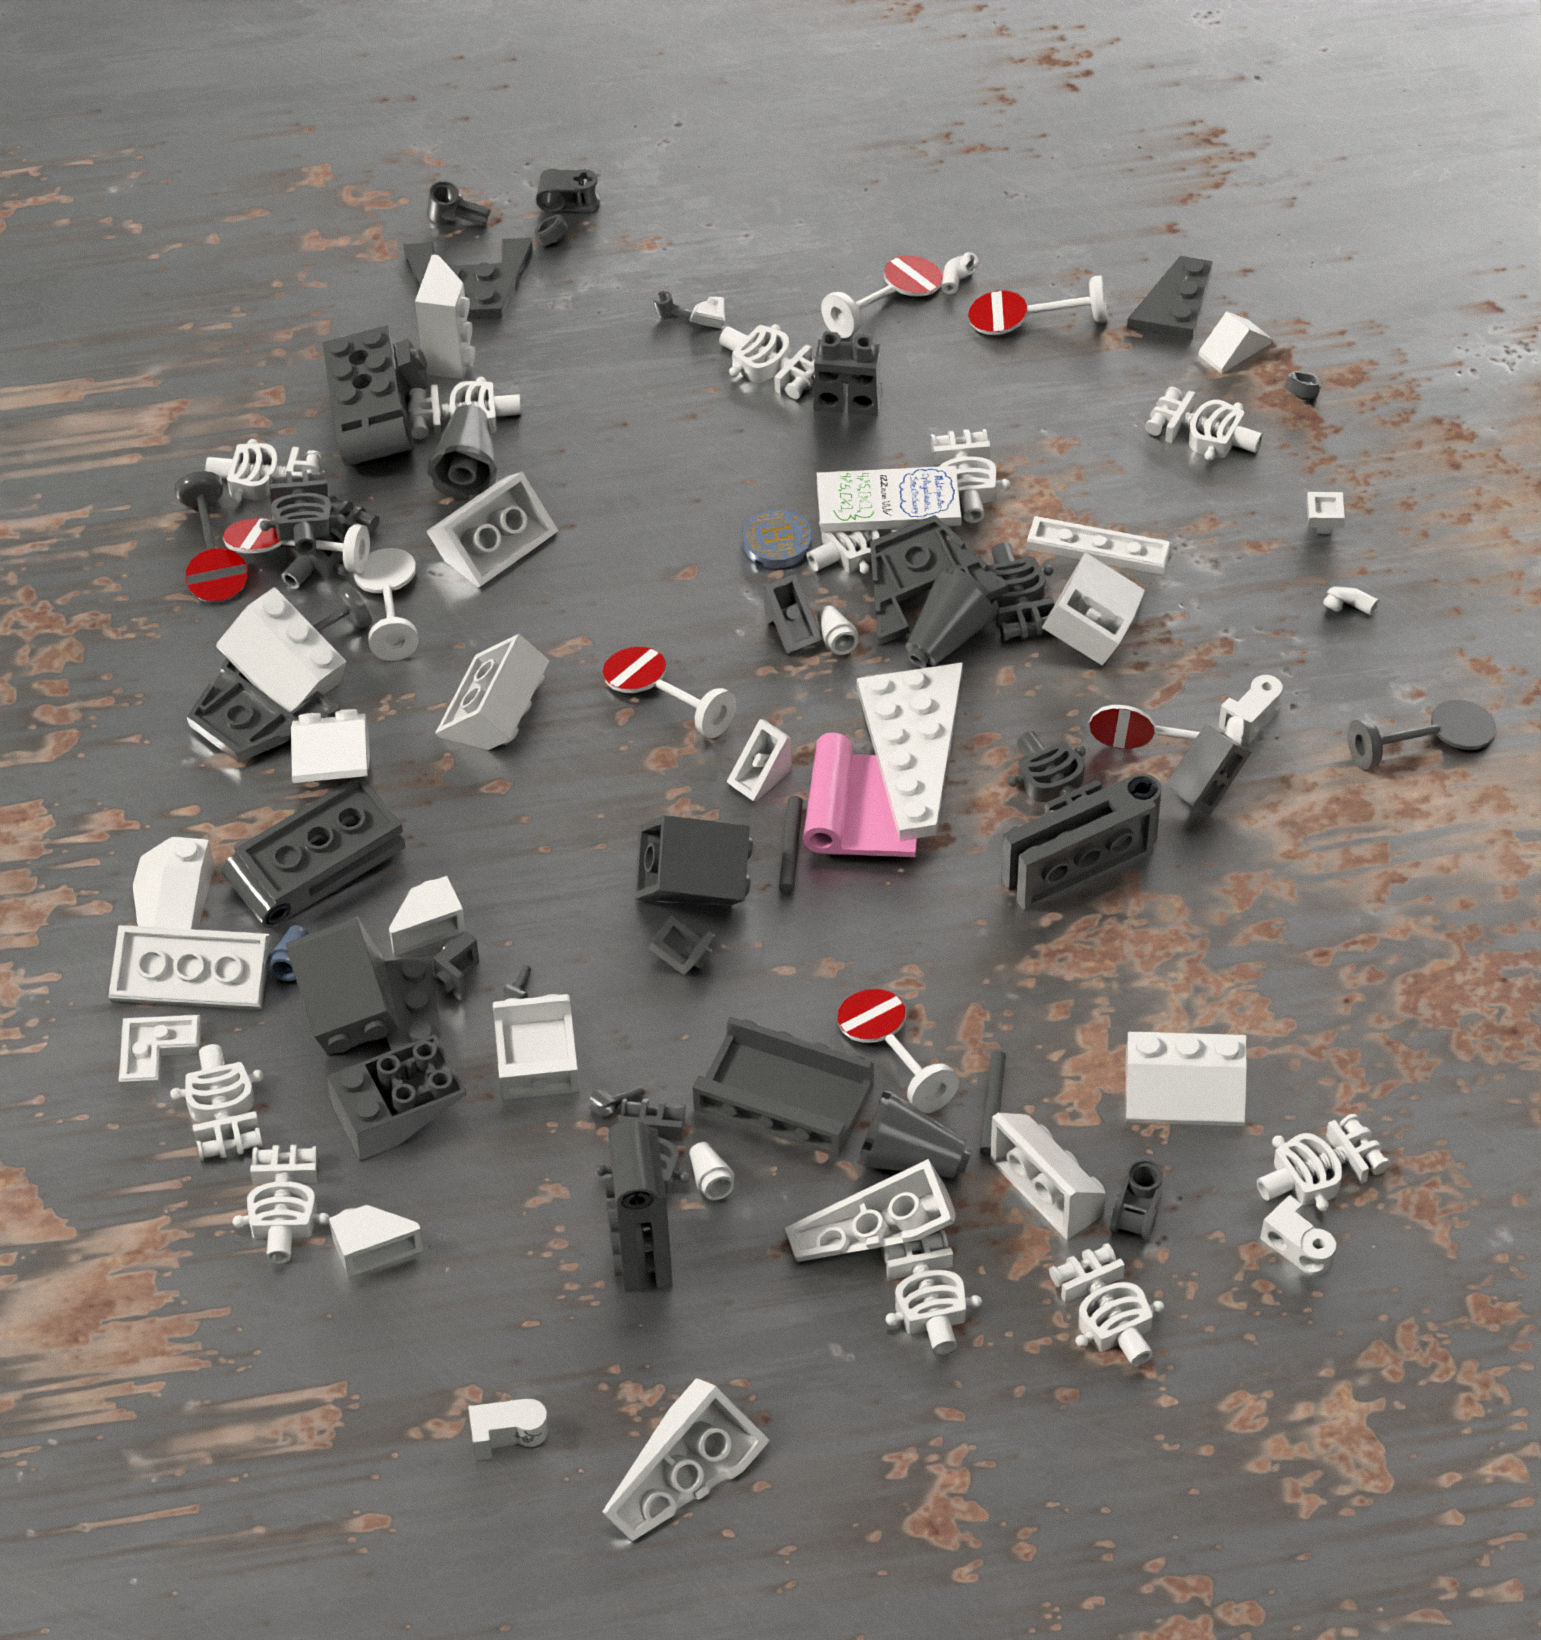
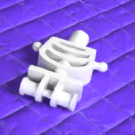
[719,324,816,399]
[408,377,521,440]
[1145,387,1263,461]
[931,429,1011,523]
[205,439,323,503]
[807,520,901,574]
[170,1044,264,1161]
[1257,1114,1391,1211]
[233,1145,330,1264]
[881,1230,982,1355]
[1049,1243,1164,1367]

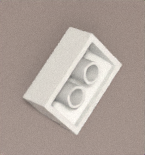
[415,254,475,380]
[426,472,558,587]
[216,587,347,712]
[435,634,549,750]
[1125,1032,1247,1127]
[990,1113,1106,1240]

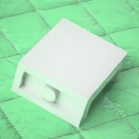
[493,994,580,1100]

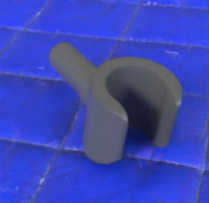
[653,291,692,320]
[503,965,531,1001]
[589,1086,645,1119]

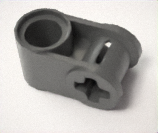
[536,169,600,213]
[1110,1159,1163,1241]

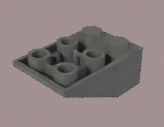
[327,1034,467,1161]

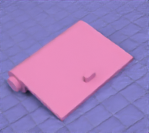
[803,733,918,857]

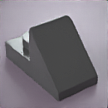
[762,573,822,654]

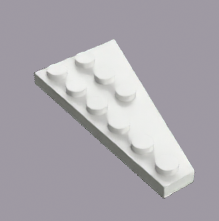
[857,662,963,841]

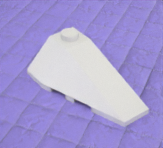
[133,837,214,930]
[785,1159,956,1262]
[602,1378,770,1541]

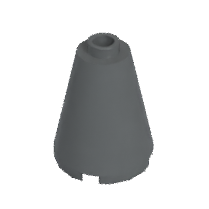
[427,405,497,500]
[906,567,999,668]
[857,1089,972,1178]

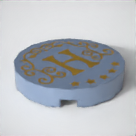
[742,509,812,568]

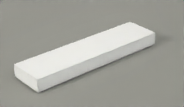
[1026,516,1172,575]

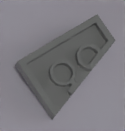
[1127,256,1213,339]

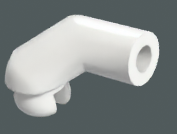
[942,252,979,294]
[1323,586,1379,616]

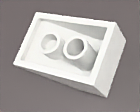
[291,709,370,783]

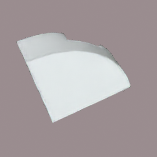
[690,296,725,329]

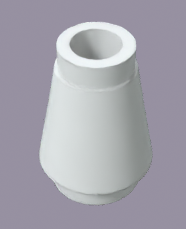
[817,606,858,655]
[689,1142,735,1200]

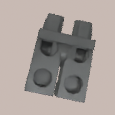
[813,331,882,416]

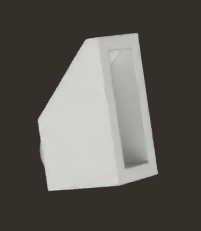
[389,876,466,956]
[329,1205,424,1277]

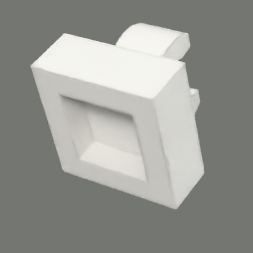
[1306,492,1345,535]

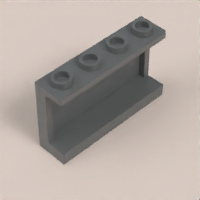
[692,1017,874,1158]

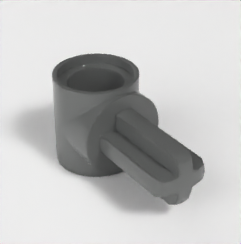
[427,181,490,226]

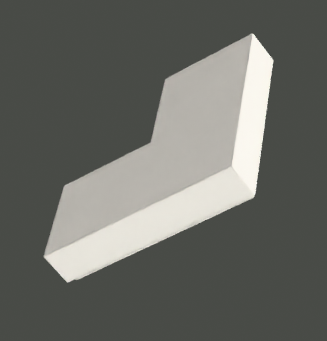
[119,1015,202,1089]

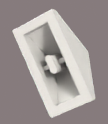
[1199,311,1272,374]
[726,719,792,801]

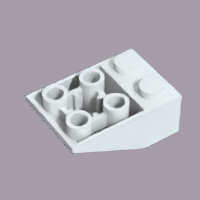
[1042,552,1145,666]

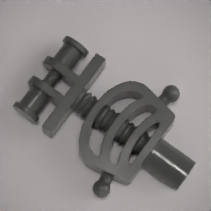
[260,470,346,555]
[280,495,380,589]
[988,542,1055,641]
[1007,731,1102,813]
[595,1099,691,1194]

